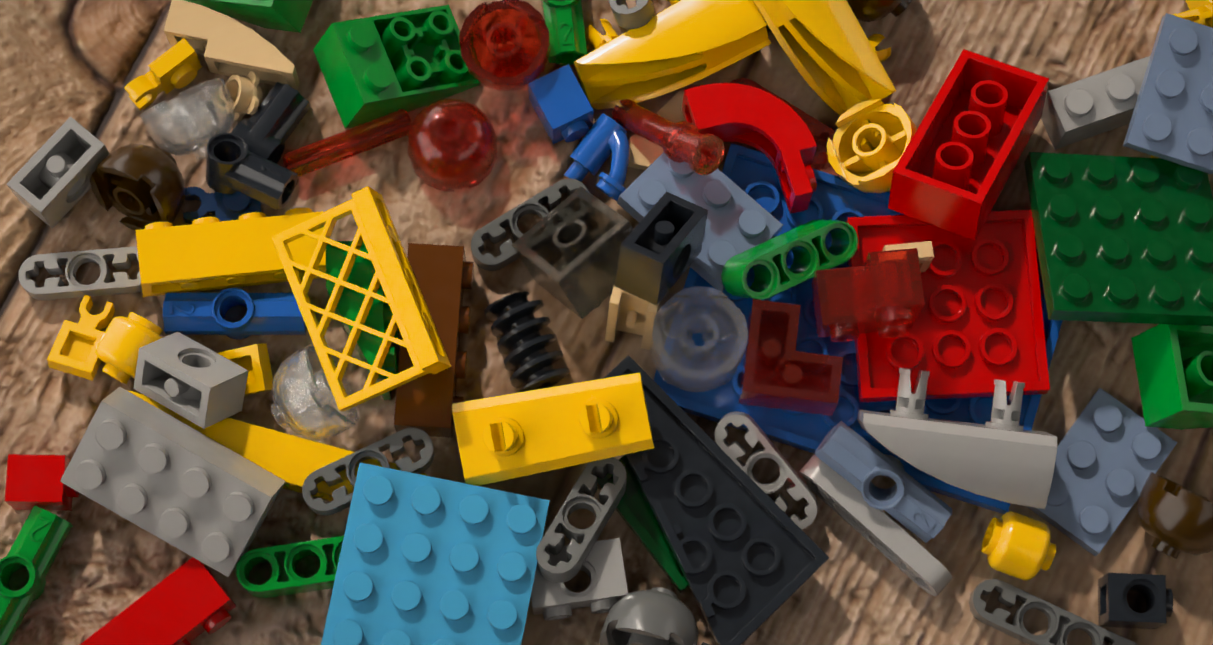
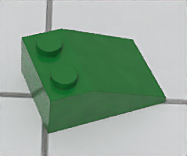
[1131,324,1213,430]

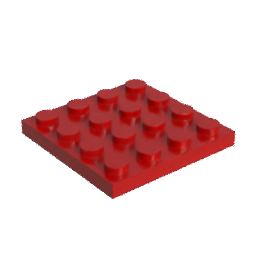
[846,210,1050,402]

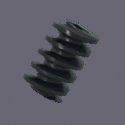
[484,291,570,393]

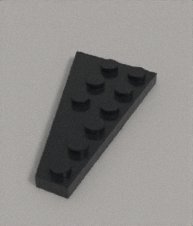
[604,355,829,645]

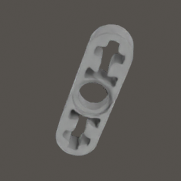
[19,247,142,300]
[715,411,817,530]

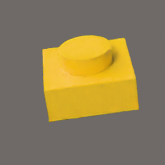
[218,343,275,396]

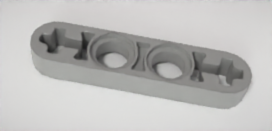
[798,455,952,596]

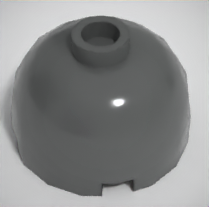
[599,587,699,645]

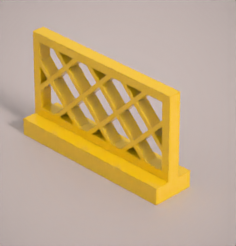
[271,186,451,412]

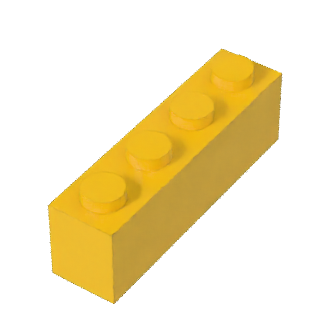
[135,208,326,297]

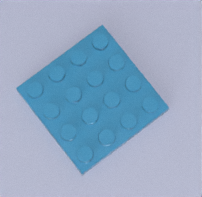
[321,462,550,645]

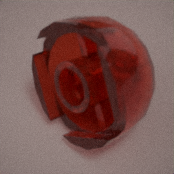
[459,0,551,92]
[407,99,497,192]

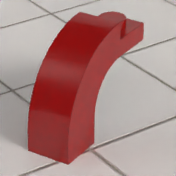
[681,83,817,214]

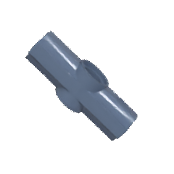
[815,421,952,543]

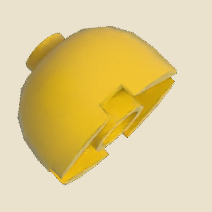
[826,99,917,193]

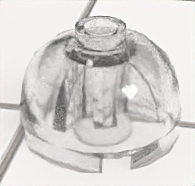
[140,78,235,161]
[271,344,360,440]

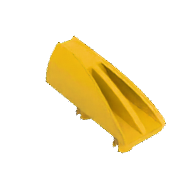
[574,0,772,110]
[753,0,896,116]
[452,373,654,486]

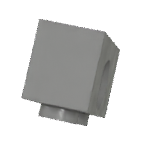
[7,116,110,229]
[133,332,248,429]
[531,538,628,621]

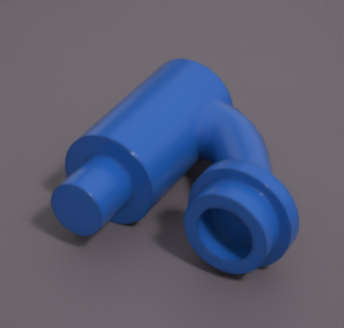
[564,113,630,202]

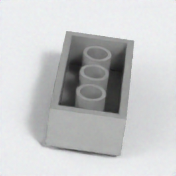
[60,387,285,577]

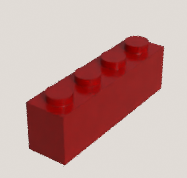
[80,557,236,645]

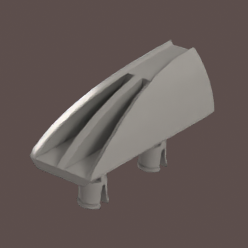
[857,368,1058,509]

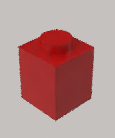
[4,454,80,511]

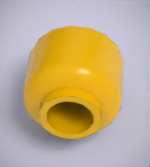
[95,312,163,385]
[981,511,1056,581]

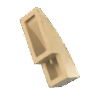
[164,0,300,90]

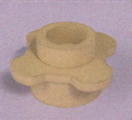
[222,71,262,121]

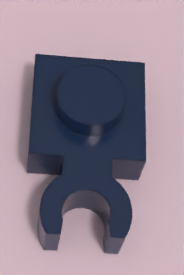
[183,187,263,225]

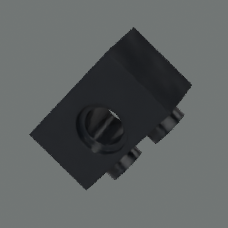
[615,192,708,306]

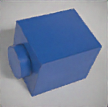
[528,64,594,144]

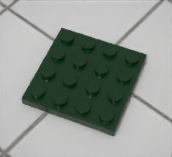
[1024,152,1213,326]

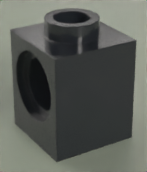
[1098,573,1173,629]

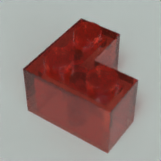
[811,248,925,342]
[739,299,843,416]

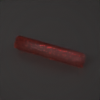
[282,109,413,177]

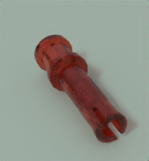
[612,99,725,175]

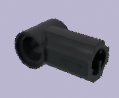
[231,82,311,164]
[206,133,298,210]

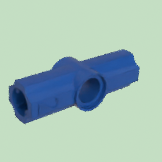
[162,288,307,340]

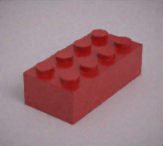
[888,49,1049,240]

